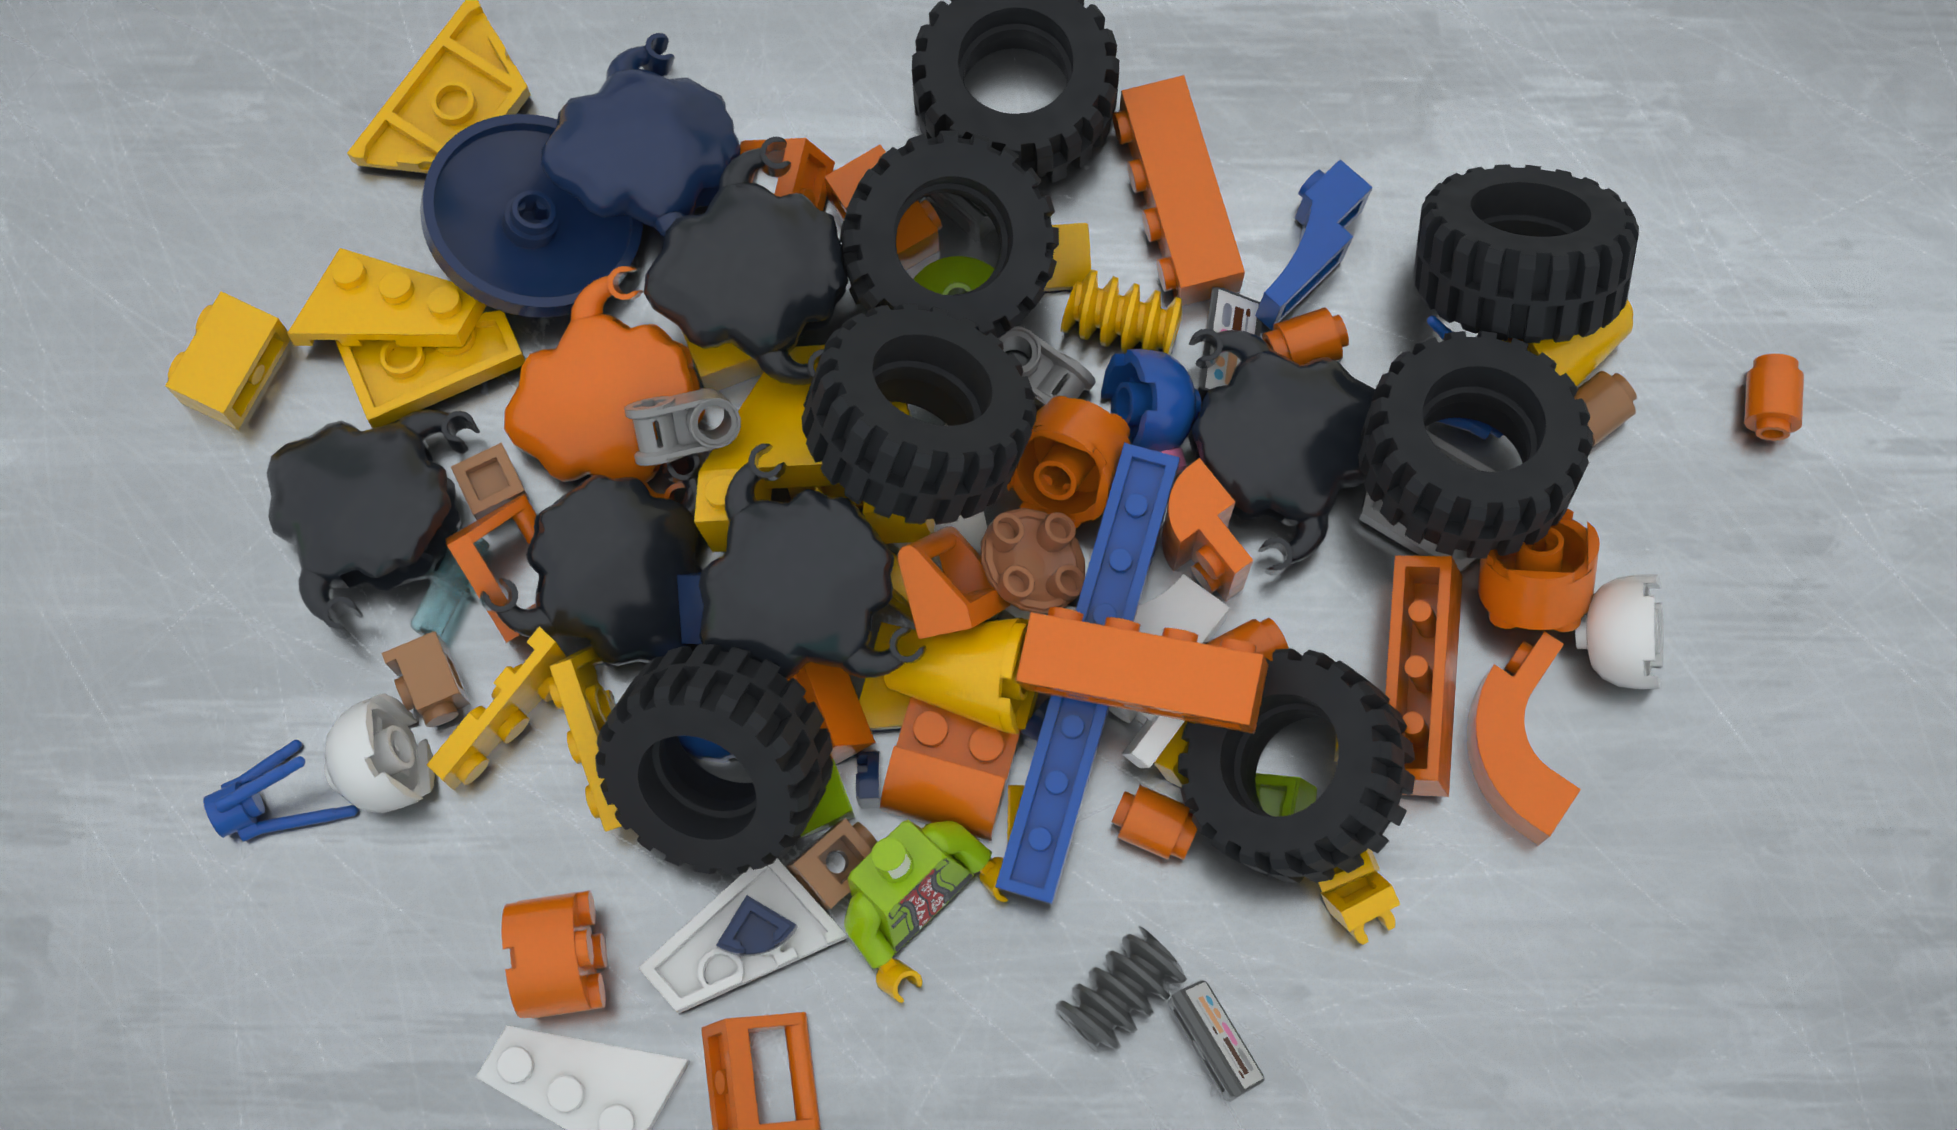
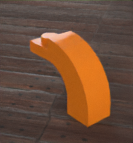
[1466,631,1581,846]

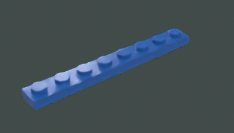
[995,443,1180,905]

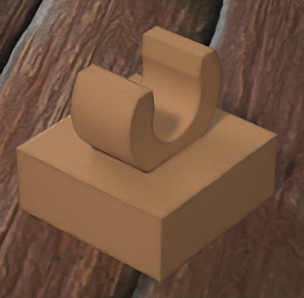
[451,442,528,520]

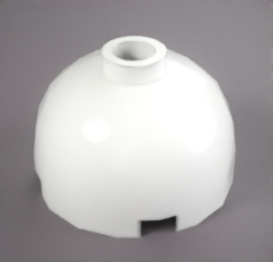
[1575,574,1664,689]
[324,693,435,813]

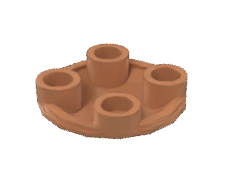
[981,508,1085,614]

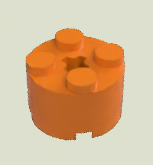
[1007,396,1130,528]
[1478,509,1600,632]
[502,890,607,1018]

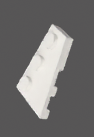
[638,858,848,1013]
[476,1025,690,1130]

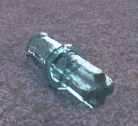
[410,529,490,637]

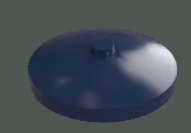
[420,114,643,317]

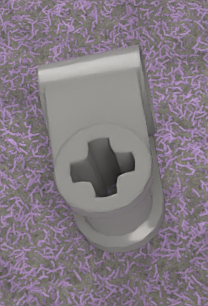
[998,327,1096,412]
[624,388,741,466]

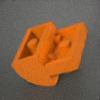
[1162,458,1253,602]
[880,697,1022,842]

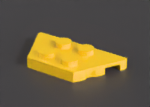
[347,0,531,173]

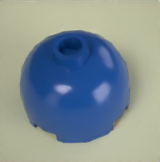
[1101,349,1201,452]

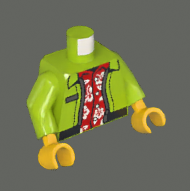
[844,819,1009,1003]

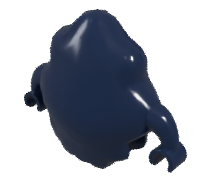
[541,33,741,237]

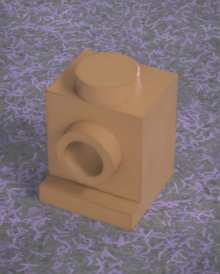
[381,631,470,727]
[786,818,877,910]

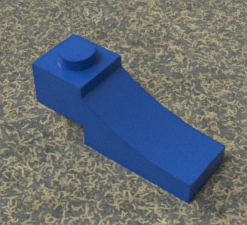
[1255,159,1373,330]

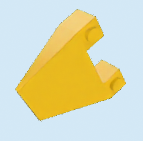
[694,345,935,552]

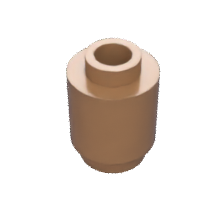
[1574,371,1637,447]

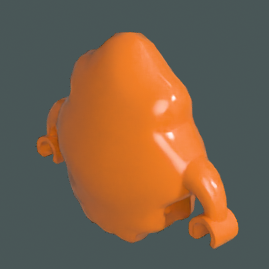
[504,266,706,500]

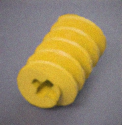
[1060,269,1182,355]

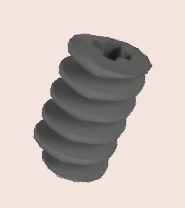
[1056,926,1187,1053]

